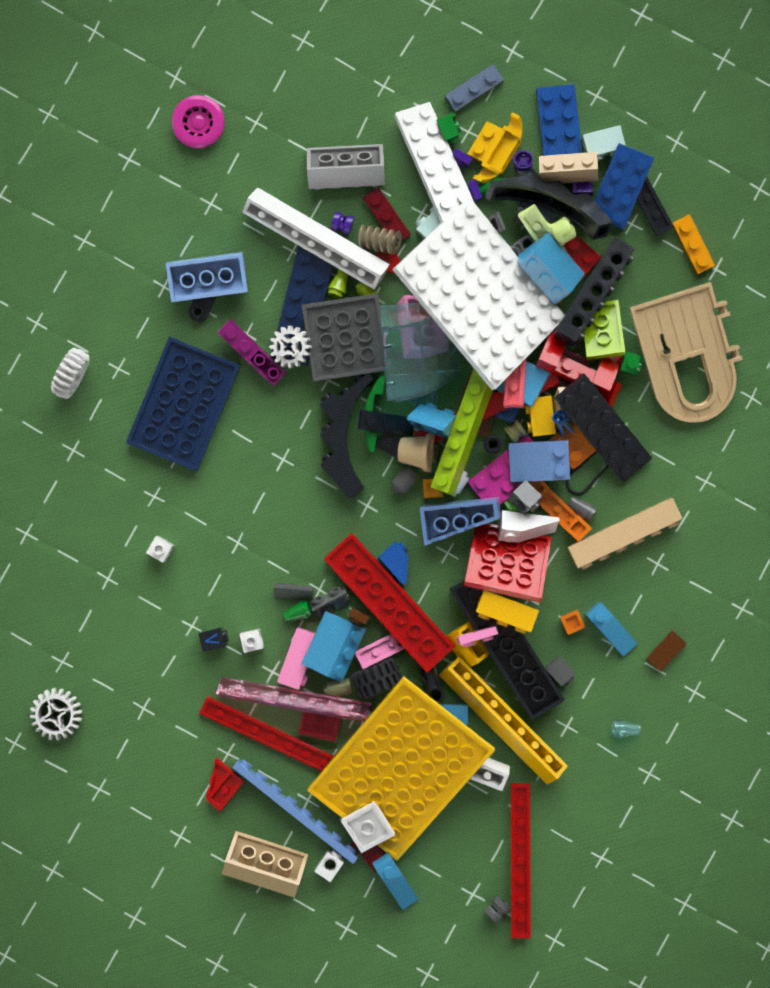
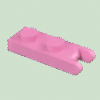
[355,634,405,669]

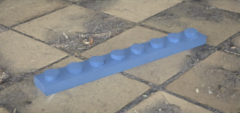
[232,759,358,864]

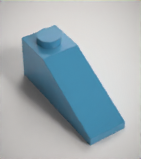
[585,601,638,656]
[372,853,418,910]

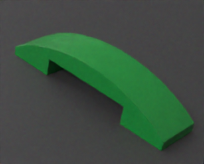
[364,375,385,453]

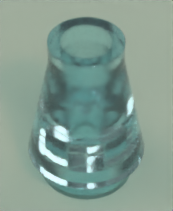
[611,719,641,738]

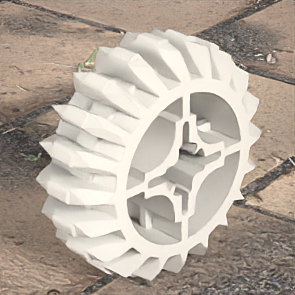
[51,348,90,399]
[30,688,82,740]

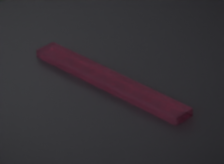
[217,677,371,722]

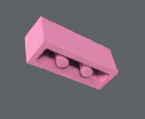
[277,627,315,690]

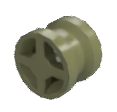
[505,419,528,443]

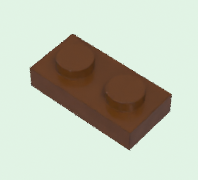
[349,607,370,626]

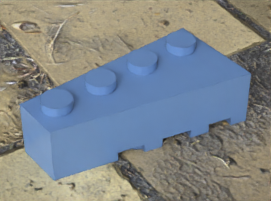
[420,497,501,546]

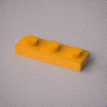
[672,214,715,275]

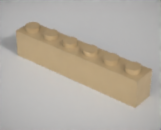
[567,498,683,570]

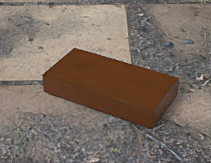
[646,630,687,671]

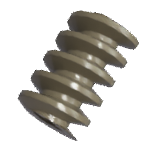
[358,225,402,254]

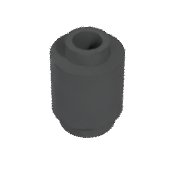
[390,467,418,495]

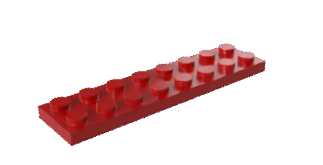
[323,533,456,672]

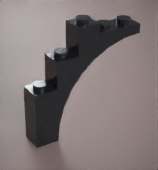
[485,169,614,240]
[320,373,374,500]

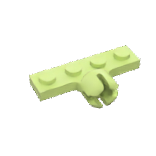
[518,204,576,256]

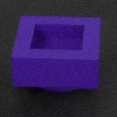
[453,148,473,168]
[467,180,482,203]
[572,181,593,195]

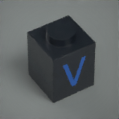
[198,627,229,652]

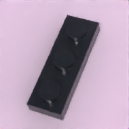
[636,177,674,237]
[358,410,414,437]

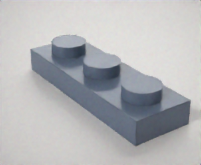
[445,64,504,113]

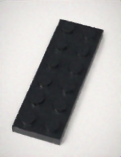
[554,373,652,483]

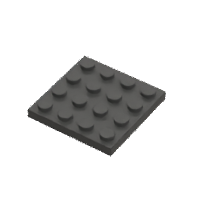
[302,294,389,382]

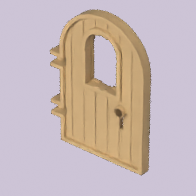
[629,282,743,422]

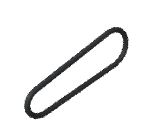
[566,451,609,495]

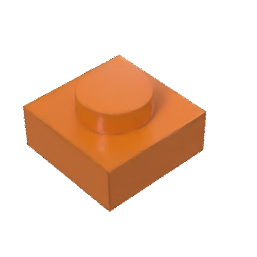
[560,610,585,635]

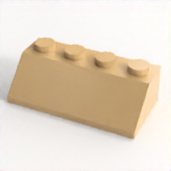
[222,831,308,898]

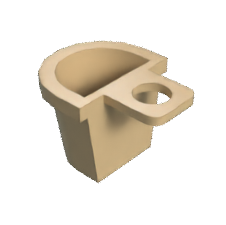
[398,433,438,472]

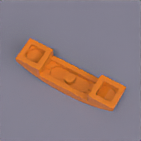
[529,481,592,542]

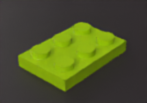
[582,300,626,360]

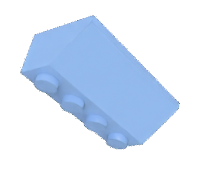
[165,252,248,302]

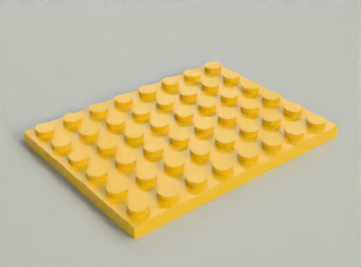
[307,676,495,861]

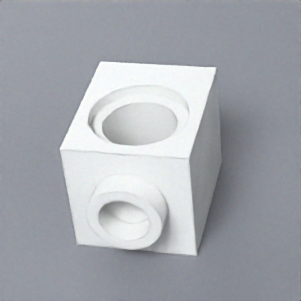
[146,536,175,563]
[240,628,264,653]
[315,849,344,882]

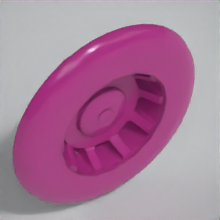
[171,95,225,149]

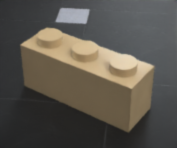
[539,152,598,183]

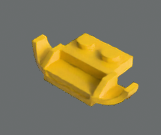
[467,112,523,183]

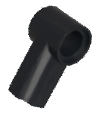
[420,665,444,704]

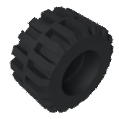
[350,658,402,699]

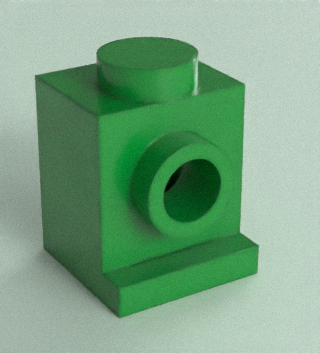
[436,112,461,145]
[618,351,642,377]

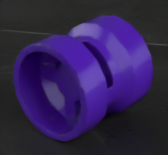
[514,150,533,172]
[331,211,354,235]

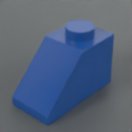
[378,541,408,586]

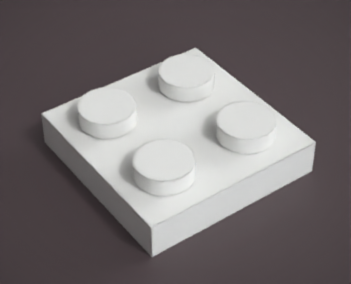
[341,801,395,853]

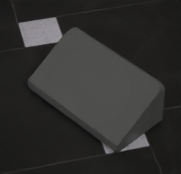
[274,583,314,601]

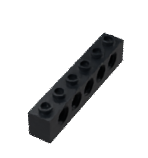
[553,236,635,347]

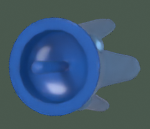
[552,410,574,437]

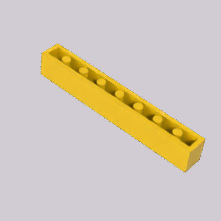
[439,657,568,785]

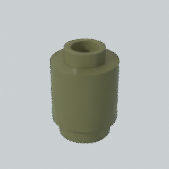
[324,678,353,701]

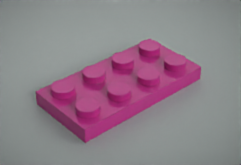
[468,435,533,504]

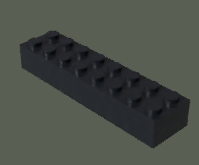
[449,579,565,721]

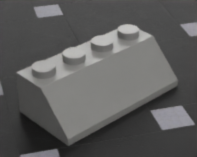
[307,144,385,190]

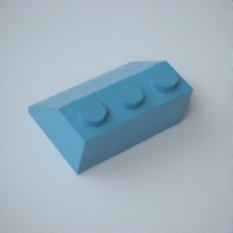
[518,232,585,305]
[301,611,366,682]

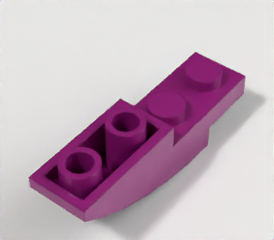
[217,319,287,386]

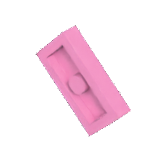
[456,626,498,647]

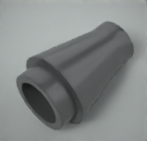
[568,496,597,522]

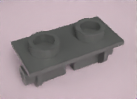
[310,585,351,617]

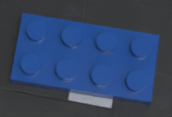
[536,84,582,156]
[595,143,655,230]

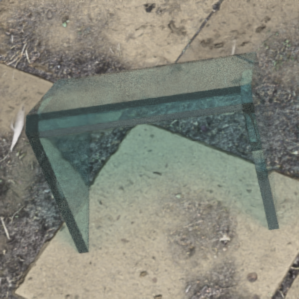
[380,303,462,402]

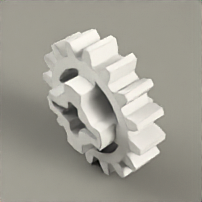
[269,326,312,368]

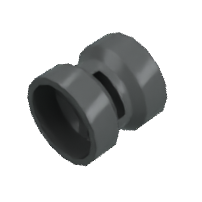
[484,896,511,923]

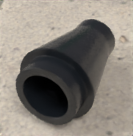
[483,435,503,454]

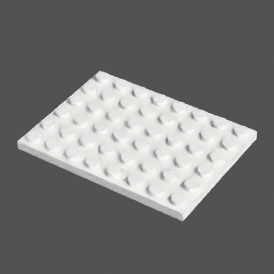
[392,197,565,390]

